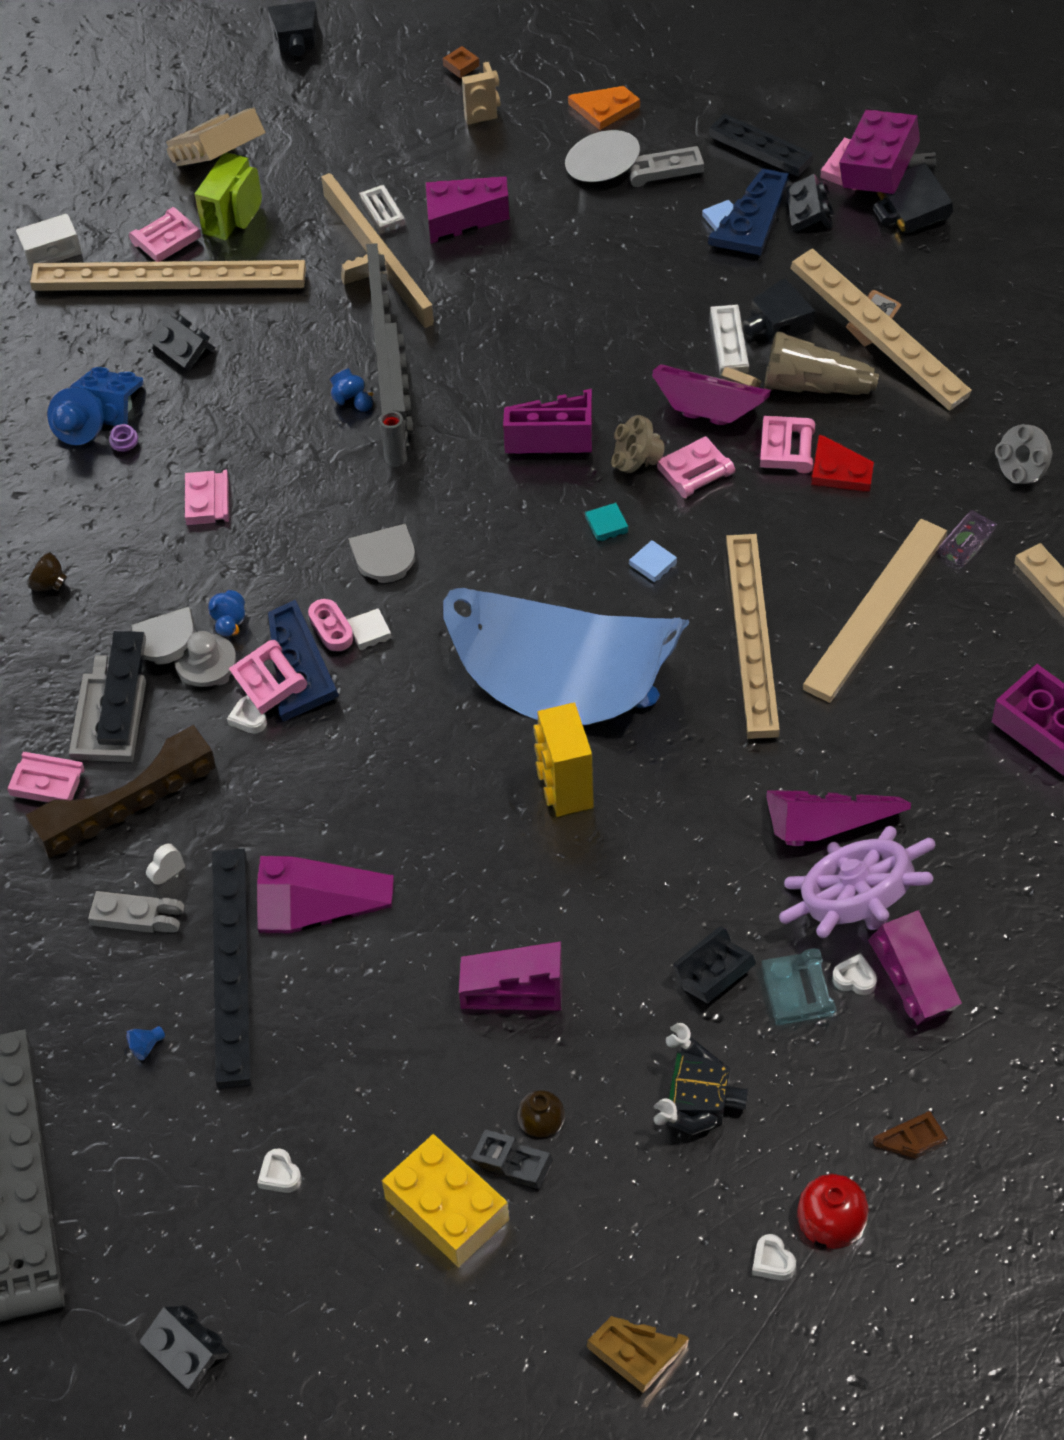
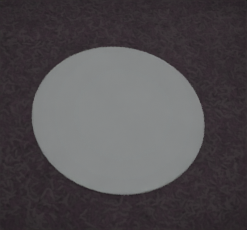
[565,130,640,182]

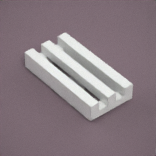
[359,185,405,234]

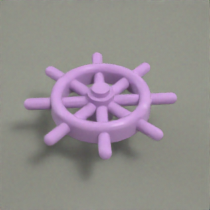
[779,826,936,938]

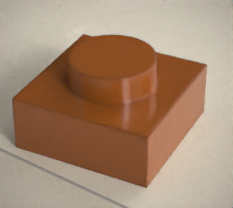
[443,46,480,78]

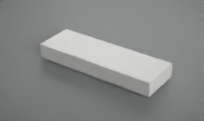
[710,305,749,375]

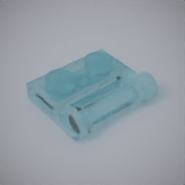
[761,948,836,1025]

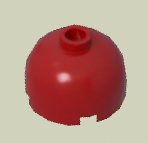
[797,1174,869,1249]

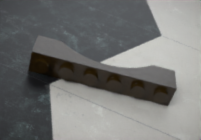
[25,724,216,859]

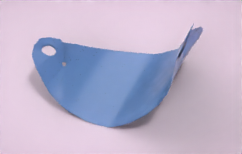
[443,588,689,725]

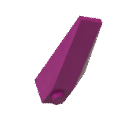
[766,790,911,846]
[257,856,394,933]

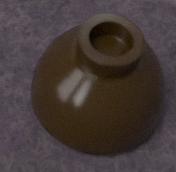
[27,552,67,592]
[517,1090,565,1137]

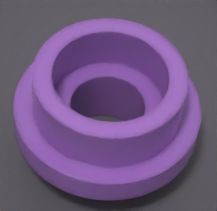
[109,424,138,451]

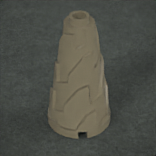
[764,332,879,395]

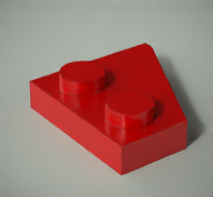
[811,435,874,492]

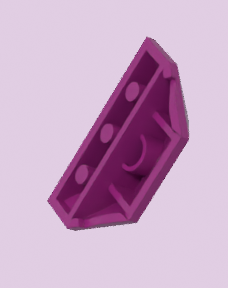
[652,364,771,425]

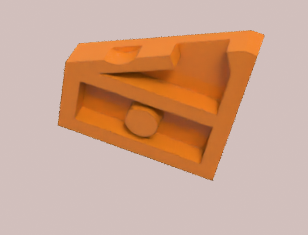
[568,86,640,130]

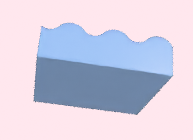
[702,200,733,232]
[629,540,677,583]

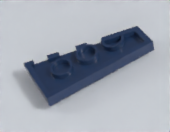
[708,169,788,255]
[268,600,339,722]

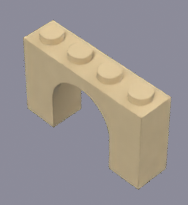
[166,108,265,166]

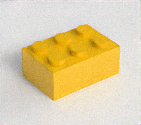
[533,702,594,817]
[382,1134,509,1268]

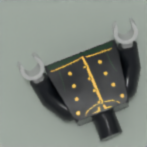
[654,1023,749,1135]

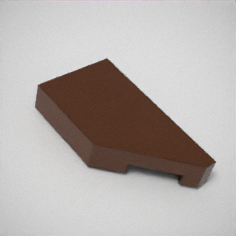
[873,1111,948,1159]

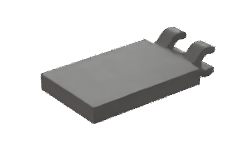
[69,655,146,762]

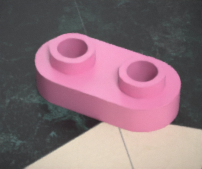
[308,599,353,651]

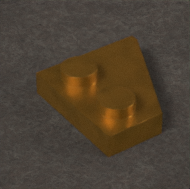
[587,1316,689,1393]

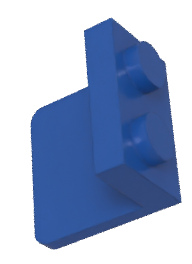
[70,367,143,426]

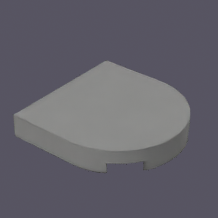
[348,524,415,583]
[132,607,196,664]

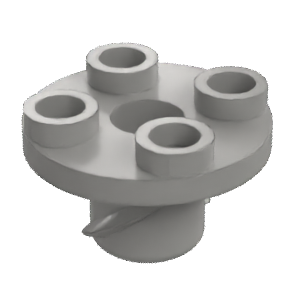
[995,424,1053,484]
[174,631,236,687]

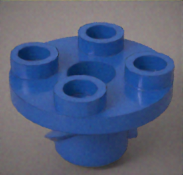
[47,387,103,445]

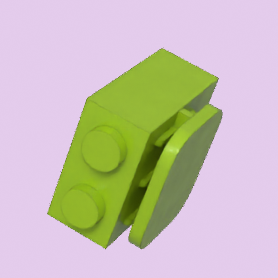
[195,152,262,240]

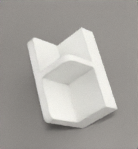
[16,214,82,270]

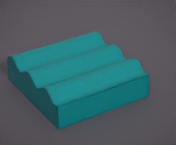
[585,503,628,541]

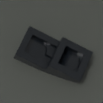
[470,1129,553,1190]

